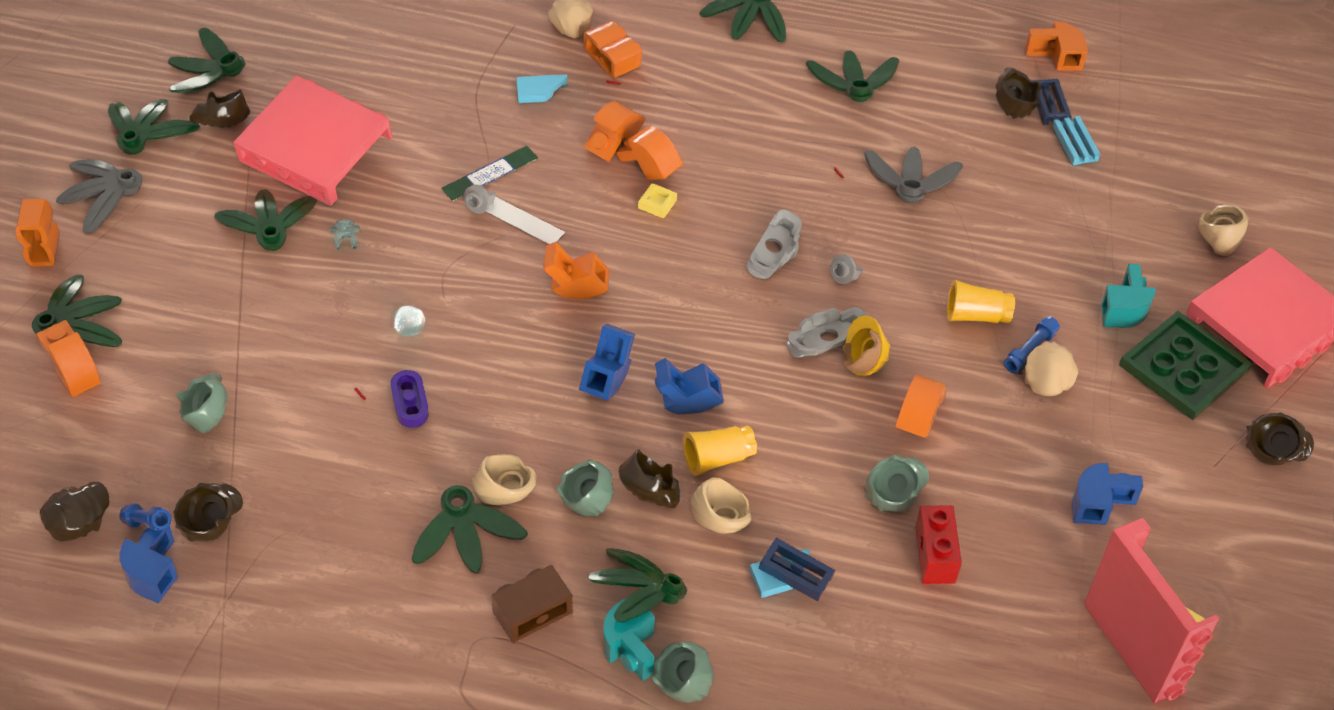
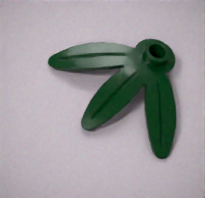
[699,0,786,42]
[168,28,246,93]
[806,51,900,102]
[108,99,200,155]
[214,189,317,251]
[32,275,122,347]
[411,485,528,573]
[588,548,687,623]

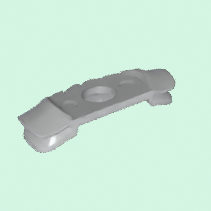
[747,209,802,279]
[787,307,868,358]

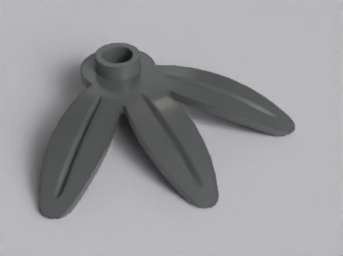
[864,147,963,203]
[56,159,142,233]

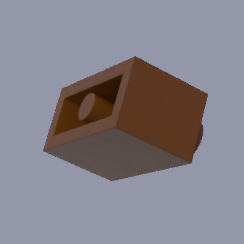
[491,565,573,643]

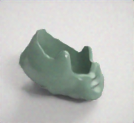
[177,373,228,433]
[864,455,929,512]
[556,459,614,517]
[652,641,715,703]

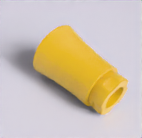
[947,280,1015,323]
[683,426,757,476]

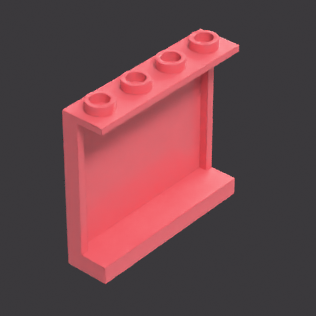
[233,75,392,206]
[1186,247,1334,388]
[1084,518,1219,703]

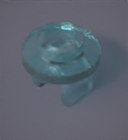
[330,220,360,250]
[393,306,425,336]

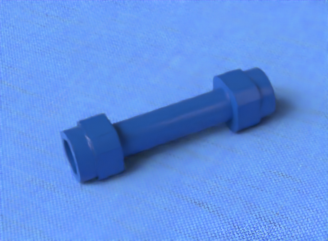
[1004,316,1060,374]
[119,503,171,531]

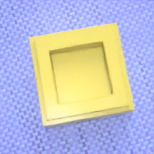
[638,183,677,218]

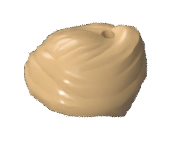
[1198,204,1248,257]
[471,454,537,505]
[690,478,751,534]

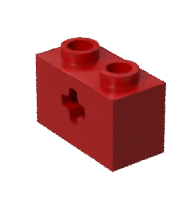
[915,505,962,584]

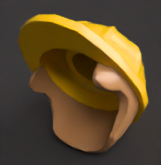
[842,315,891,376]

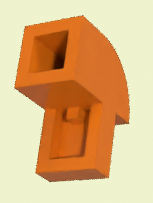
[1025,21,1088,70]
[583,101,646,162]
[616,126,683,180]
[543,242,610,299]
[36,320,101,398]
[895,374,947,438]

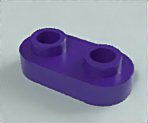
[391,370,429,428]

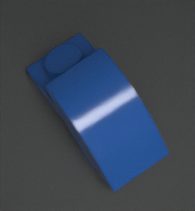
[579,324,635,401]
[655,358,724,414]
[1072,463,1143,525]
[120,525,178,604]

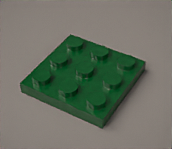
[1119,311,1252,420]

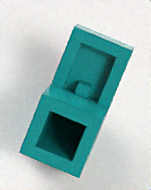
[1101,264,1156,328]
[603,597,655,681]

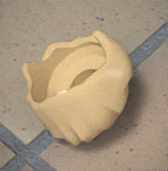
[548,0,593,39]
[1025,341,1078,396]

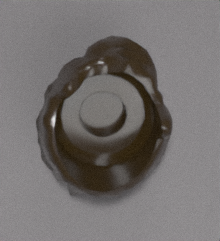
[995,67,1041,119]
[189,89,250,128]
[1245,412,1314,466]
[618,449,680,508]
[39,482,110,542]
[173,483,243,542]

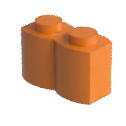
[583,21,642,78]
[15,199,60,267]

